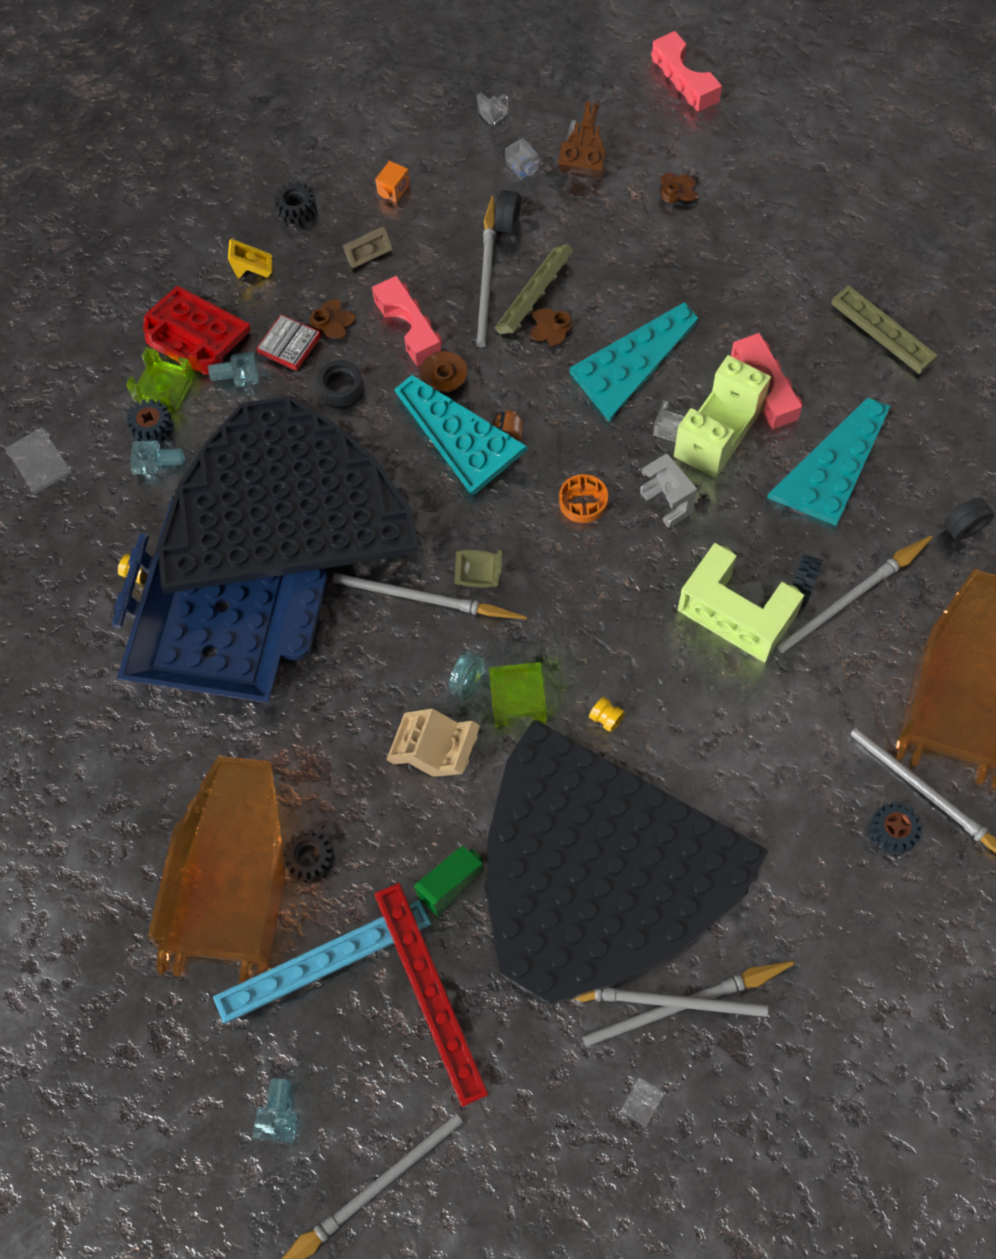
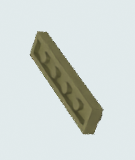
[494,244,573,334]
[831,285,938,374]

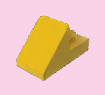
[228,239,272,278]

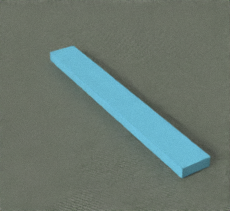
[213,899,431,1024]

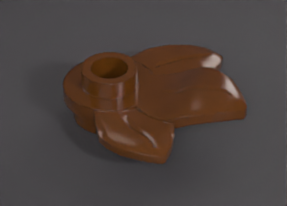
[660,172,700,203]
[310,299,356,339]
[529,308,573,346]

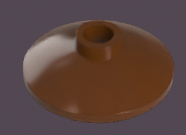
[420,351,467,393]

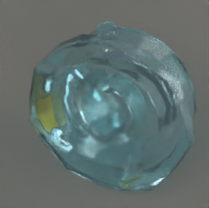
[448,651,485,701]

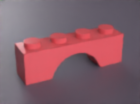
[651,31,722,112]
[372,276,443,367]
[731,333,803,429]

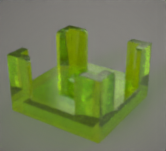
[126,347,195,413]
[489,662,546,727]

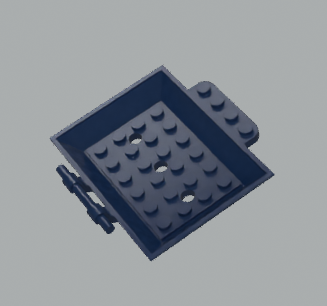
[112,498,327,703]

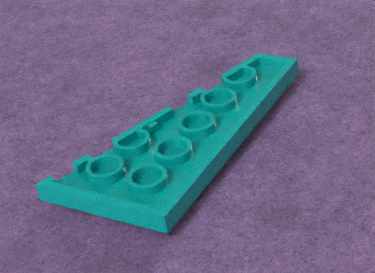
[570,302,698,423]

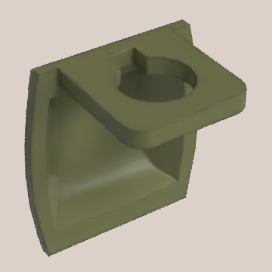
[454,549,502,588]

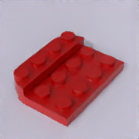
[143,286,251,375]

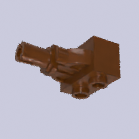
[558,102,607,178]

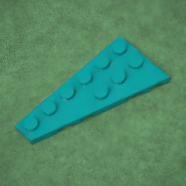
[394,375,529,496]
[767,398,890,526]

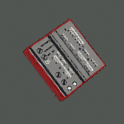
[256,314,321,371]

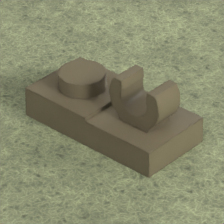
[343,227,393,268]

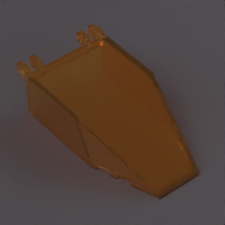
[895,569,996,790]
[148,756,285,984]

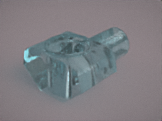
[208,352,259,387]
[131,440,184,475]
[252,1078,297,1144]

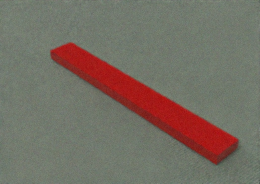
[374,883,489,1107]

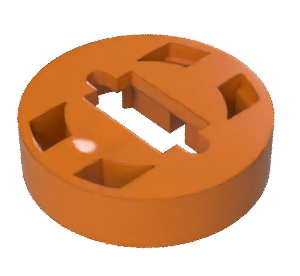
[559,474,608,523]

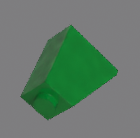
[414,845,483,917]

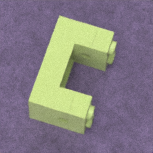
[674,355,771,479]
[678,543,804,663]

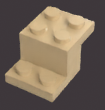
[386,708,480,777]

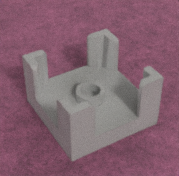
[640,453,697,528]

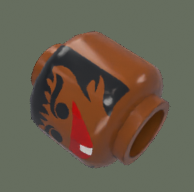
[493,410,524,442]

